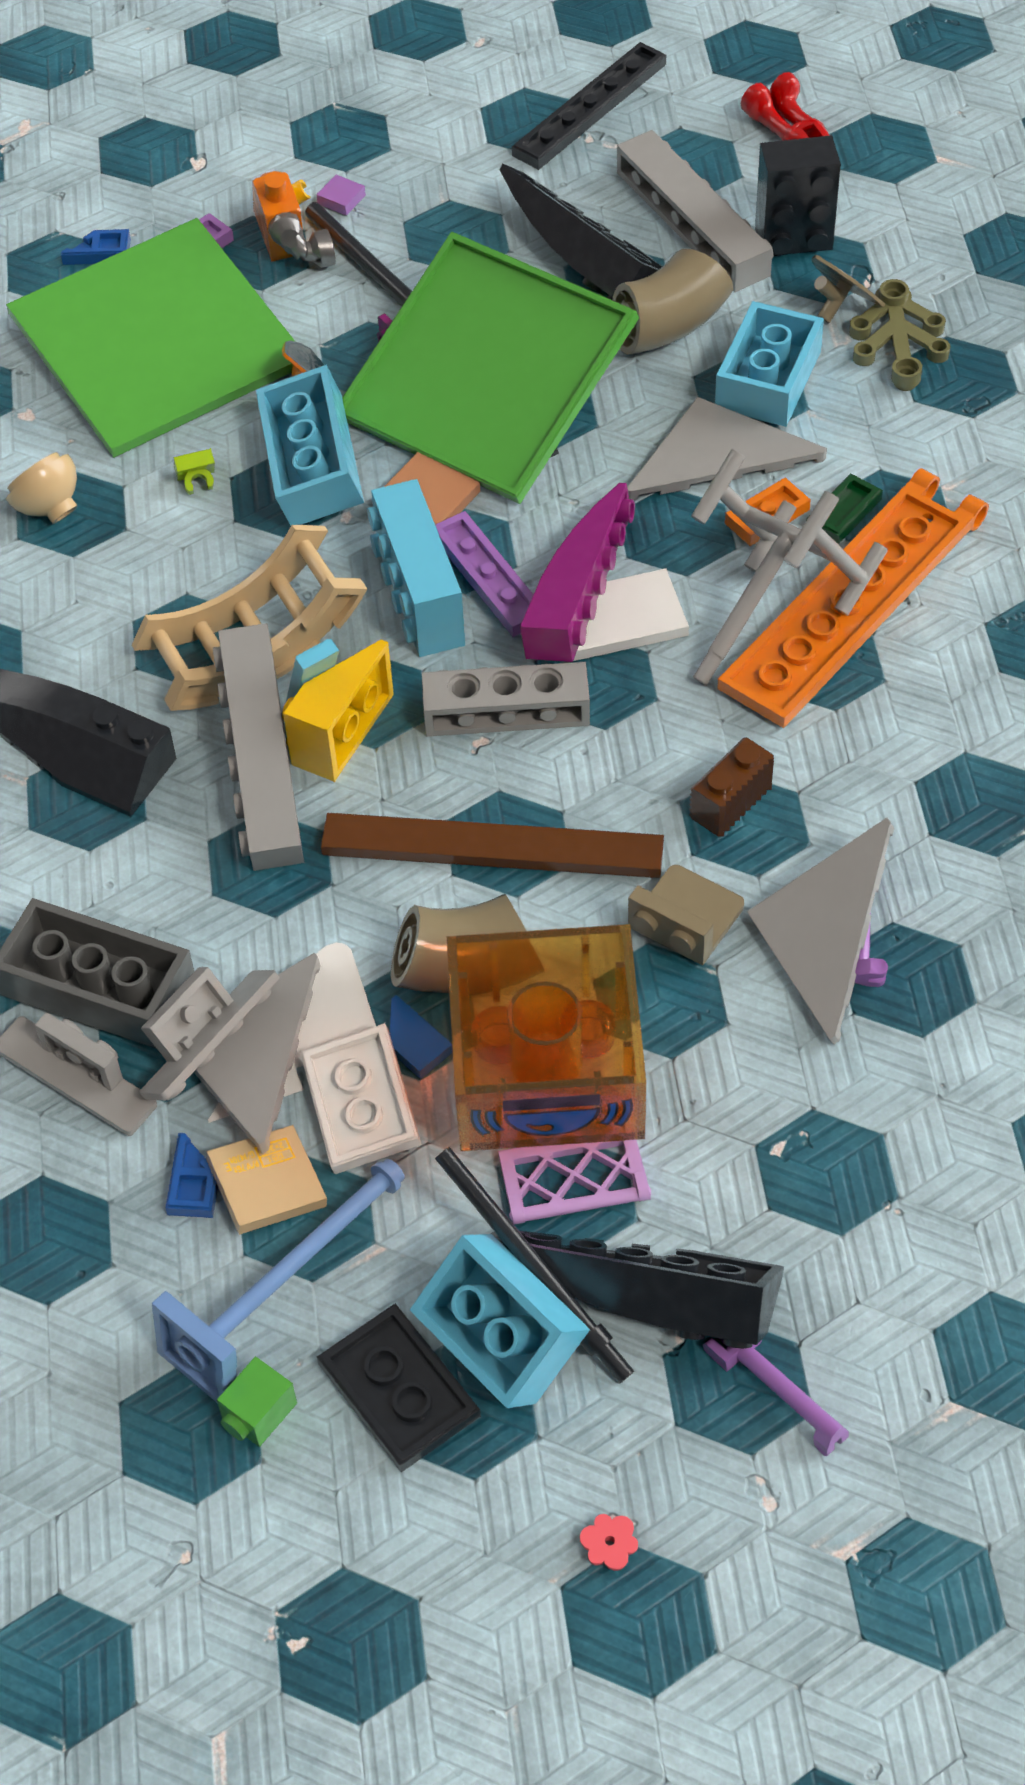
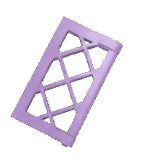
[498,1127,651,1225]

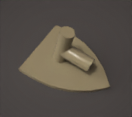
[811,255,885,323]

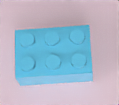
[715,301,824,427]
[410,1234,590,1408]

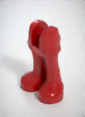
[740,72,830,141]

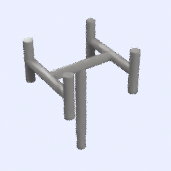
[691,449,888,686]

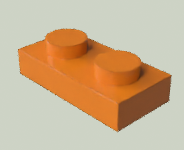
[725,477,811,546]

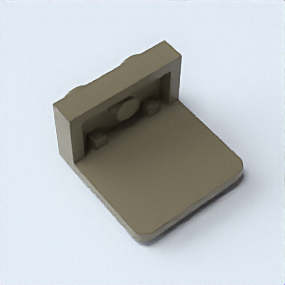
[628,865,744,966]

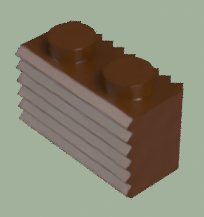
[689,737,774,837]

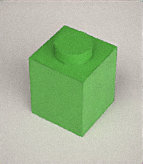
[217,1356,297,1447]

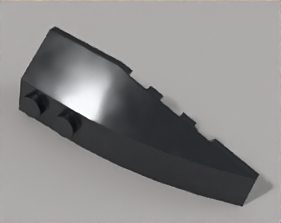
[499,163,663,300]
[0,669,177,817]
[491,1231,784,1349]

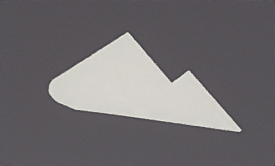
[208,942,376,1123]

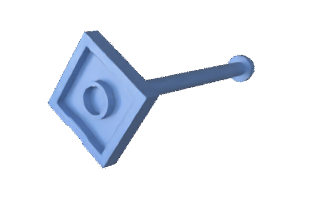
[152,1159,405,1403]

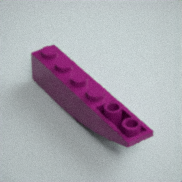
[520,483,635,662]

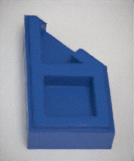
[61,229,131,265]
[390,995,453,1079]
[165,1133,218,1218]

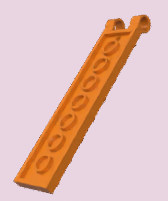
[717,468,989,728]

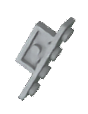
[139,967,280,1101]
[0,1012,157,1136]

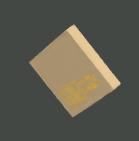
[206,1125,327,1235]

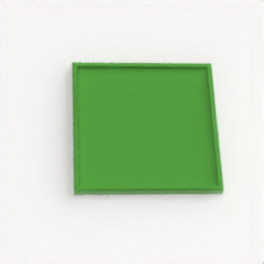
[6,218,296,458]
[342,231,639,504]

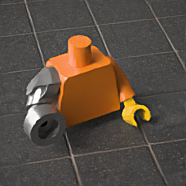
[252,171,336,268]

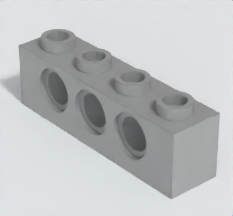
[422,662,590,737]

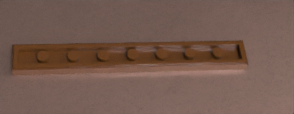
[321,813,664,878]

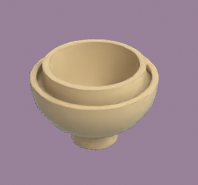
[6,452,78,524]

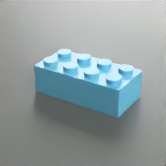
[256,364,364,525]
[367,479,465,657]

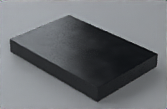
[317,1303,481,1473]

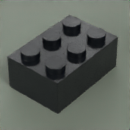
[755,135,841,256]

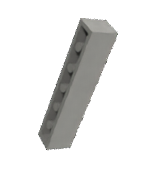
[617,130,773,292]
[213,623,304,871]

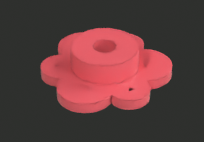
[580,1514,638,1571]

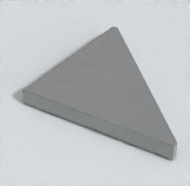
[627,397,827,500]
[747,818,894,1044]
[194,953,321,1154]

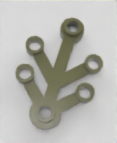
[849,279,950,391]

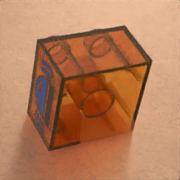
[446,924,647,1152]

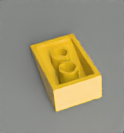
[282,639,394,782]

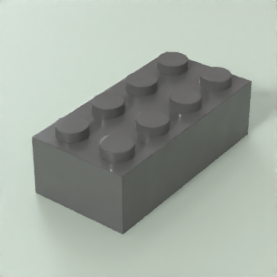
[0,898,194,1049]

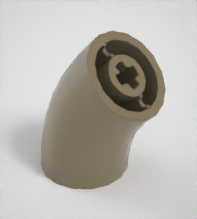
[612,249,733,355]
[391,894,545,993]

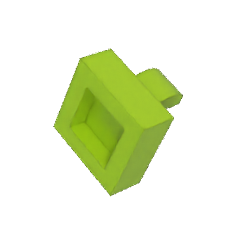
[173,448,215,495]

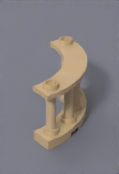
[131,524,367,711]

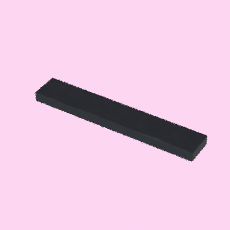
[512,42,667,170]

